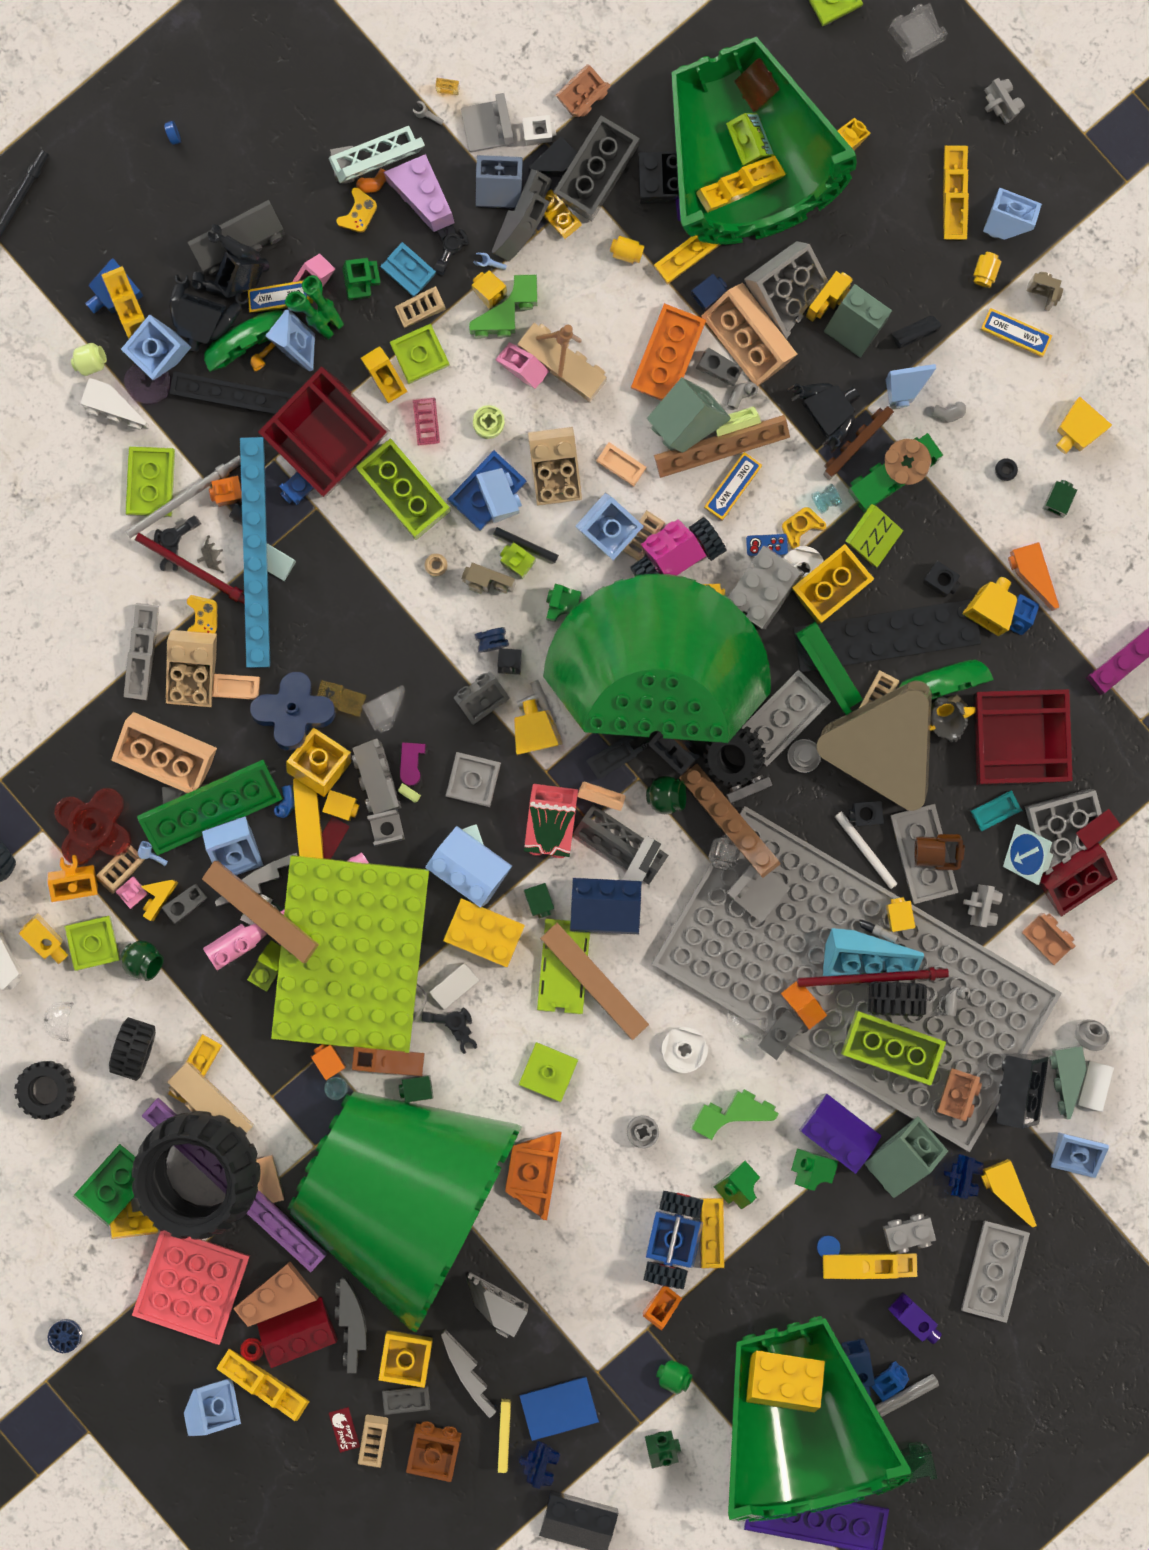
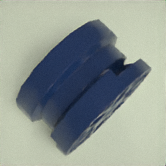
[474,627,509,653]
[47,1319,83,1354]

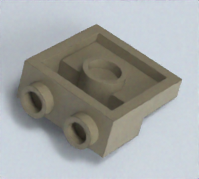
[461,562,516,594]

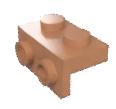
[555,64,611,117]
[937,1068,982,1122]

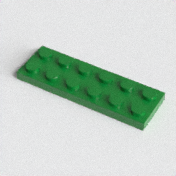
[137,760,282,856]

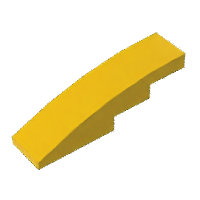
[943,145,969,239]
[696,155,786,213]
[101,266,145,339]
[293,778,324,858]
[216,1349,310,1421]

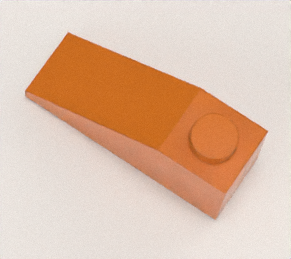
[1008,542,1059,611]

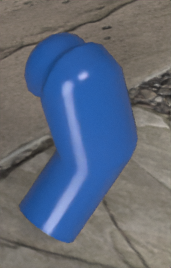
[274,785,295,818]

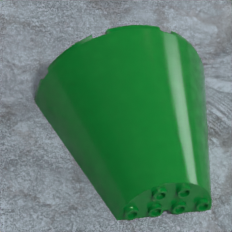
[672,36,857,244]
[728,1316,913,1522]

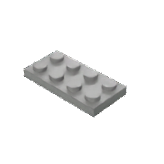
[742,670,831,767]
[890,804,958,904]
[961,1220,1030,1323]

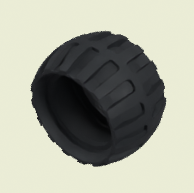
[132,1111,261,1240]

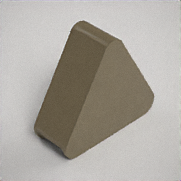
[817,681,932,811]

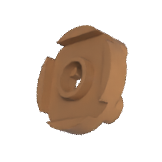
[885,439,932,485]

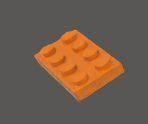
[631,303,706,401]

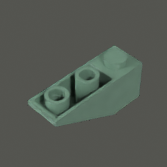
[1049,1046,1086,1120]

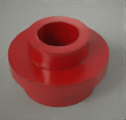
[240,1338,264,1361]

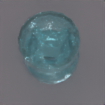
[811,483,842,514]
[324,1076,349,1100]

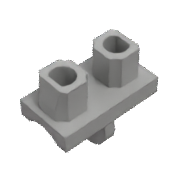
[984,78,1025,124]
[963,884,1003,928]

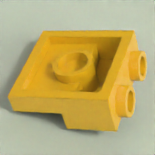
[806,271,853,322]

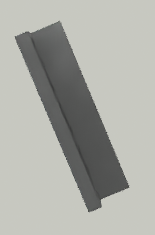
[573,805,669,884]

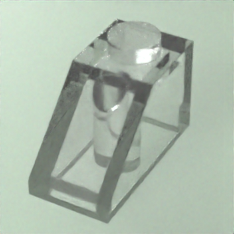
[362,685,406,733]

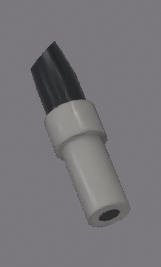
[859,919,899,944]

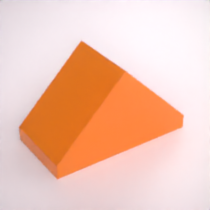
[780,981,827,1030]
[642,1286,682,1330]

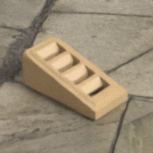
[395,286,446,328]
[622,510,665,561]
[859,670,899,708]
[96,843,145,894]
[358,1415,388,1468]

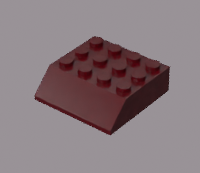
[258,366,390,497]
[974,689,1073,785]

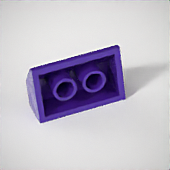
[799,1093,881,1174]

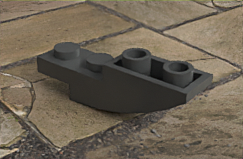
[492,169,552,262]
[335,1277,368,1373]

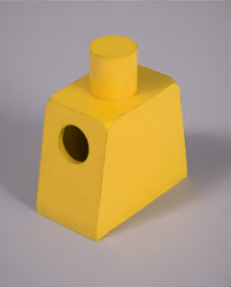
[1056,397,1112,454]
[963,577,1017,636]
[514,699,563,754]
[19,913,68,964]

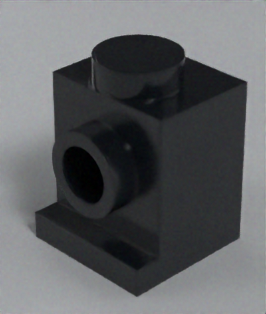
[497,648,522,675]

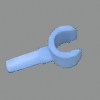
[473,252,507,270]
[138,841,168,866]

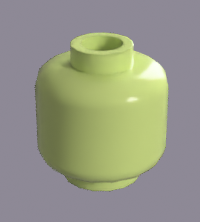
[71,343,107,376]

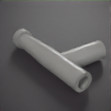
[517,680,556,722]

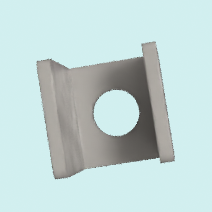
[367,809,405,847]

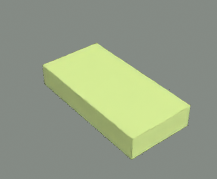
[715,407,761,437]

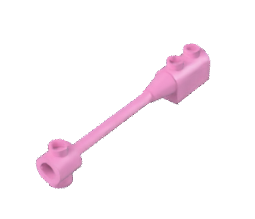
[203,852,369,971]

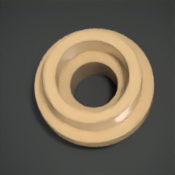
[425,554,448,577]

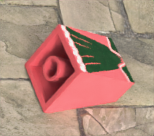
[524,784,578,858]

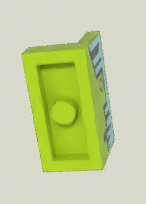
[726,113,774,165]

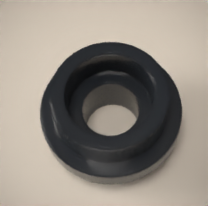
[995,458,1018,481]

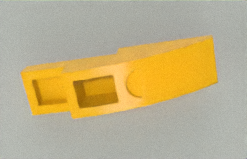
[823,1253,917,1279]

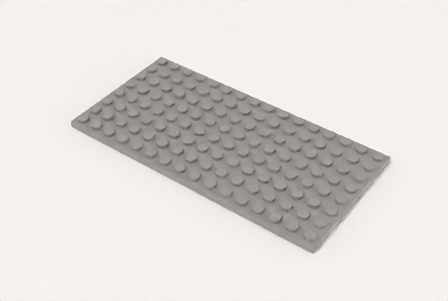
[652,806,1062,1152]

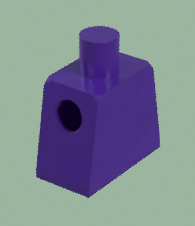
[888,1292,942,1344]

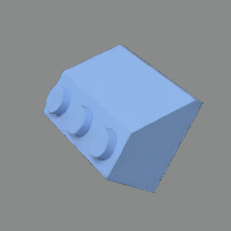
[425,826,512,908]

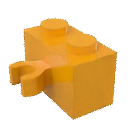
[47,855,98,902]

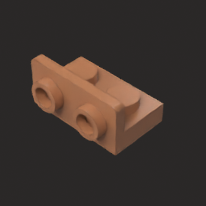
[1021,913,1076,965]

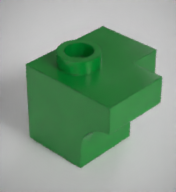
[342,258,380,300]
[546,583,582,622]
[791,1148,839,1191]
[714,1160,760,1210]

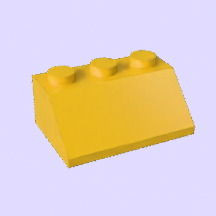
[792,544,874,624]

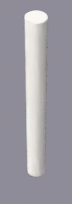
[835,811,898,889]

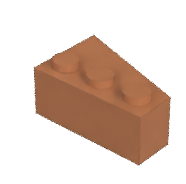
[233,1261,319,1327]

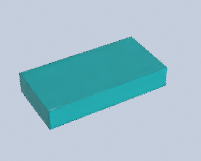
[970,790,1022,832]

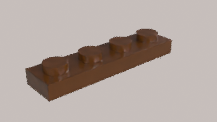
[823,406,894,481]

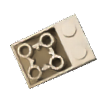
[528,427,582,506]
[166,630,217,707]

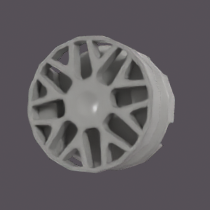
[627,1115,659,1149]

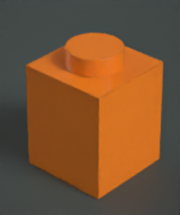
[311,1044,347,1080]

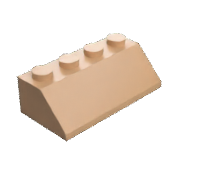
[701,283,798,387]
[111,712,217,793]

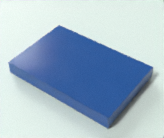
[447,450,527,531]
[520,1376,599,1441]

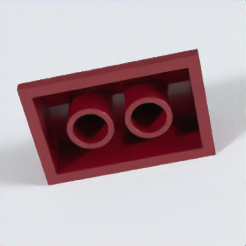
[1039,843,1118,917]
[257,1296,338,1368]

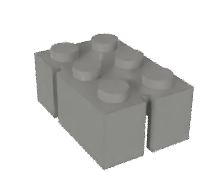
[728,546,804,629]

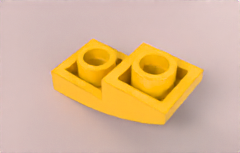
[543,190,582,239]

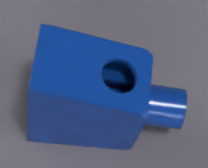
[85,258,143,314]

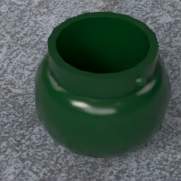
[646,776,686,815]
[121,940,164,981]

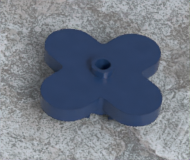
[250,672,336,750]

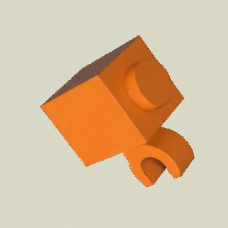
[209,476,242,507]

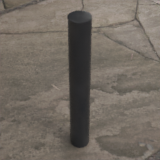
[493,527,559,563]

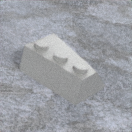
[744,241,828,339]
[352,739,402,814]
[1025,788,1102,875]
[466,1271,528,1338]

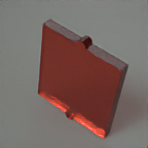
[735,58,780,112]

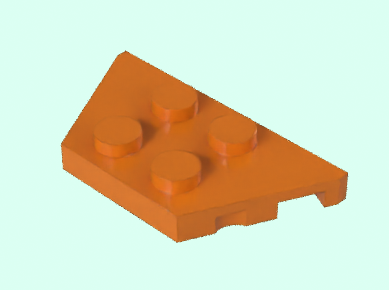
[505,1131,562,1220]

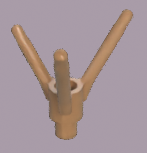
[536,324,582,378]

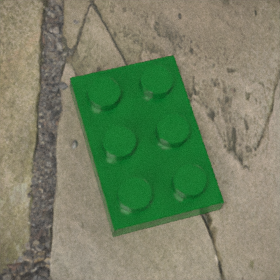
[73,1144,136,1227]

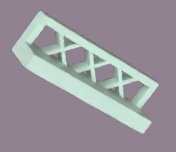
[328,126,425,183]

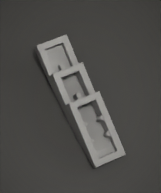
[124,603,159,700]
[215,853,299,906]
[441,1329,497,1418]

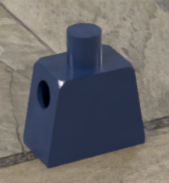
[841,1339,875,1396]

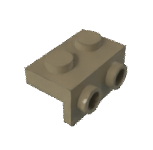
[1026,272,1064,311]

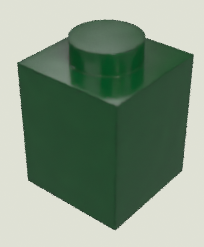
[1042,480,1077,518]
[524,883,554,919]
[399,1075,434,1103]

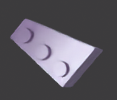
[384,154,454,232]

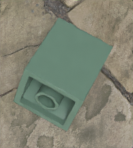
[824,284,892,358]
[647,377,731,452]
[864,1116,948,1198]

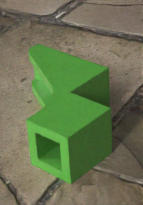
[469,275,538,338]
[691,1089,779,1140]

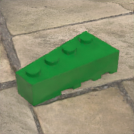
[848,433,943,513]

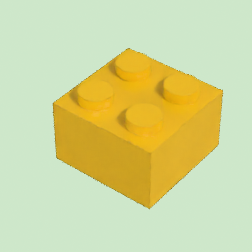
[286,728,351,797]
[379,1331,433,1388]

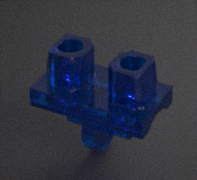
[944,1154,983,1199]
[519,1441,560,1489]

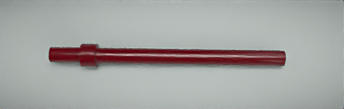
[135,533,245,605]

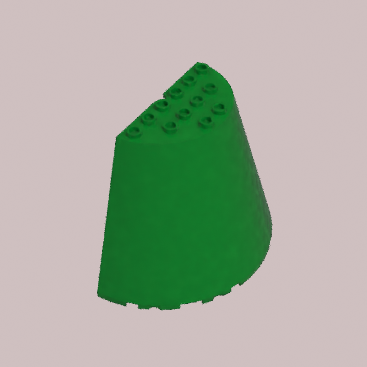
[543,574,771,743]
[287,1091,522,1333]

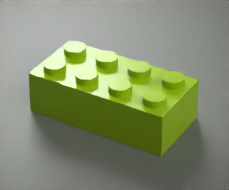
[356,438,451,540]
[841,1011,946,1086]

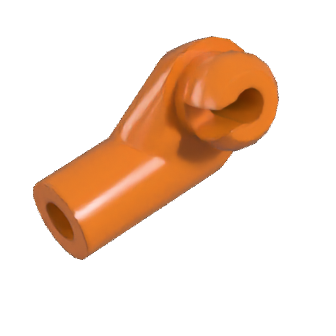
[356,168,386,193]

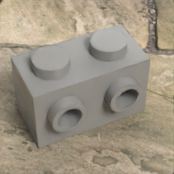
[883,1213,936,1254]

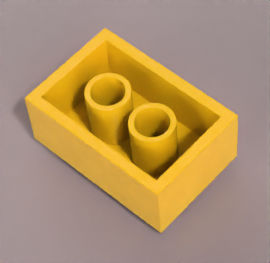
[443,898,525,967]
[746,1351,825,1412]

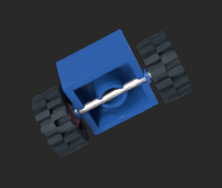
[643,1190,704,1289]

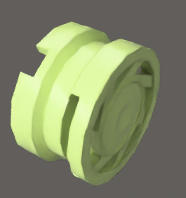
[473,405,505,439]

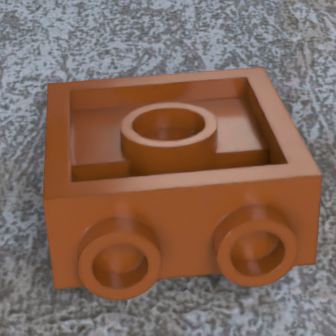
[406,1421,462,1482]

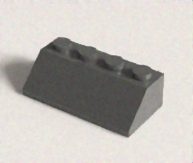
[553,115,640,221]
[188,200,285,276]

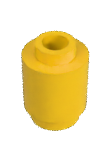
[610,235,644,264]
[973,252,1001,288]

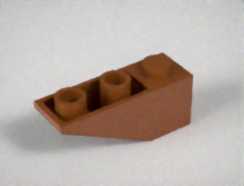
[352,1046,425,1076]

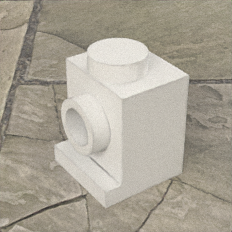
[522,115,556,146]

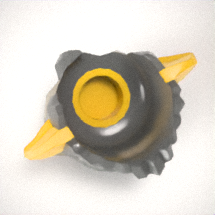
[930,694,976,742]

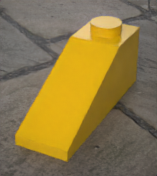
[981,1159,1037,1228]

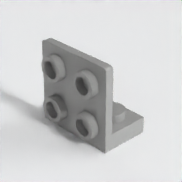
[461,93,514,152]
[726,864,790,922]

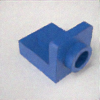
[279,472,314,505]
[1010,594,1040,635]
[871,1361,909,1402]

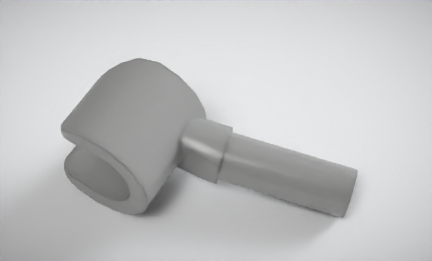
[413,101,444,125]

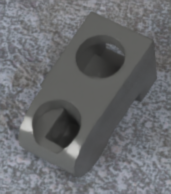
[696,347,743,386]
[162,884,208,925]

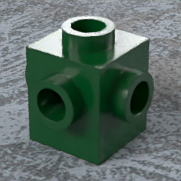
[644,1430,681,1469]

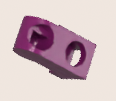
[400,742,426,786]

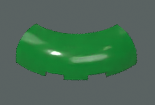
[204,310,284,372]
[899,660,994,700]

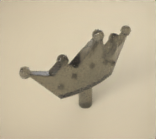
[197,535,224,573]

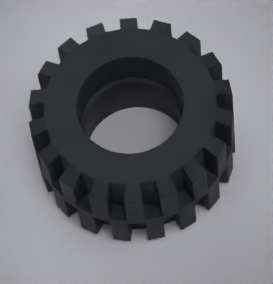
[704,726,766,787]
[868,981,927,1016]
[109,1017,156,1081]
[14,1061,76,1120]

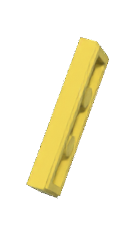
[498,1399,511,1473]

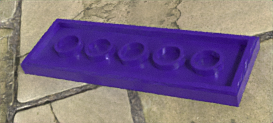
[744,1502,889,1550]

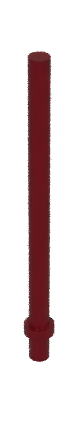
[797,967,949,987]

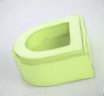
[398,783,421,803]

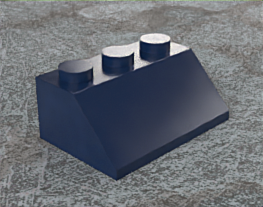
[570,878,642,935]

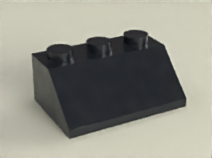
[995,1053,1049,1129]
[539,1490,619,1550]

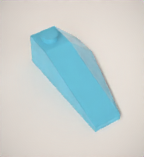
[823,928,924,976]

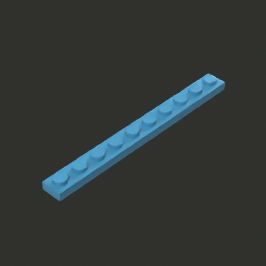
[240,437,270,667]

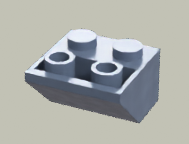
[476,155,523,208]

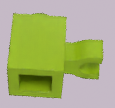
[499,542,536,579]

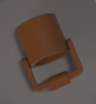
[914,834,965,870]

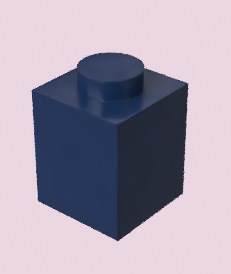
[691,274,727,312]

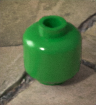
[656,1360,692,1395]

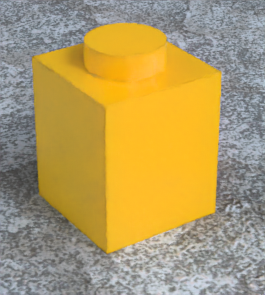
[322,790,360,821]
[886,897,915,932]

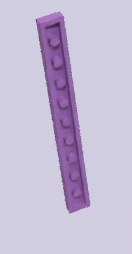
[142,1098,327,1272]

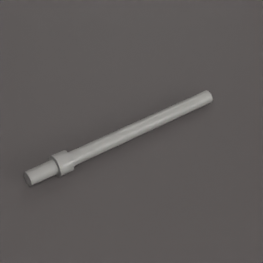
[125,455,241,539]

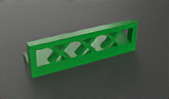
[796,622,863,715]

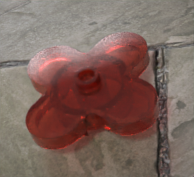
[55,788,131,865]

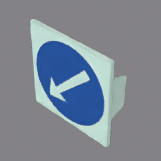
[1003,824,1053,885]

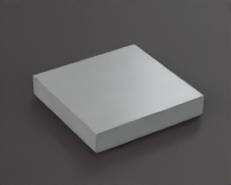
[446,752,501,807]

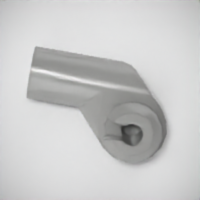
[727,382,758,409]
[932,402,966,422]
[944,986,971,1016]

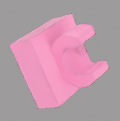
[115,877,149,909]

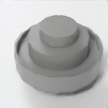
[787,739,821,773]
[1075,1019,1110,1051]

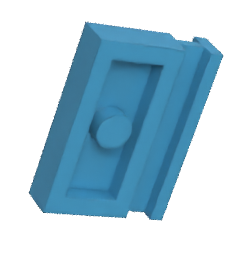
[380,242,436,297]

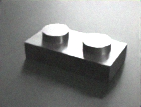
[726,775,772,803]

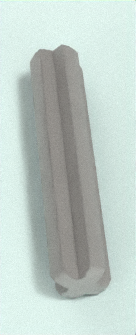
[875,1375,939,1417]

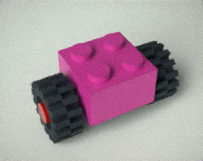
[630,517,727,576]

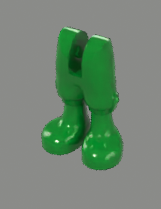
[285,275,344,340]

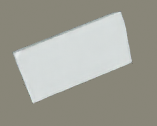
[429,963,480,1010]
[1078,1061,1114,1112]

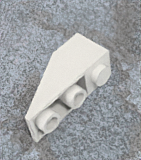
[80,378,149,430]

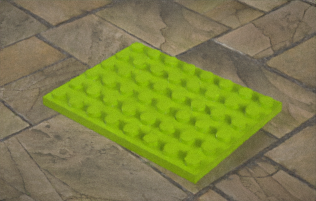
[271,855,429,1053]

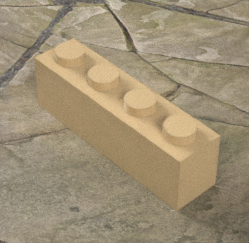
[517,323,607,402]
[168,1061,254,1133]

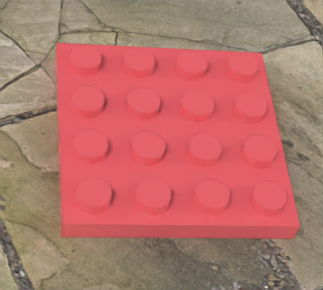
[132,1230,250,1345]

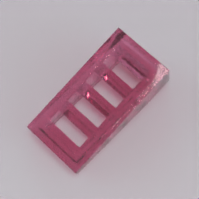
[412,397,440,445]

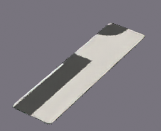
[622,836,662,881]

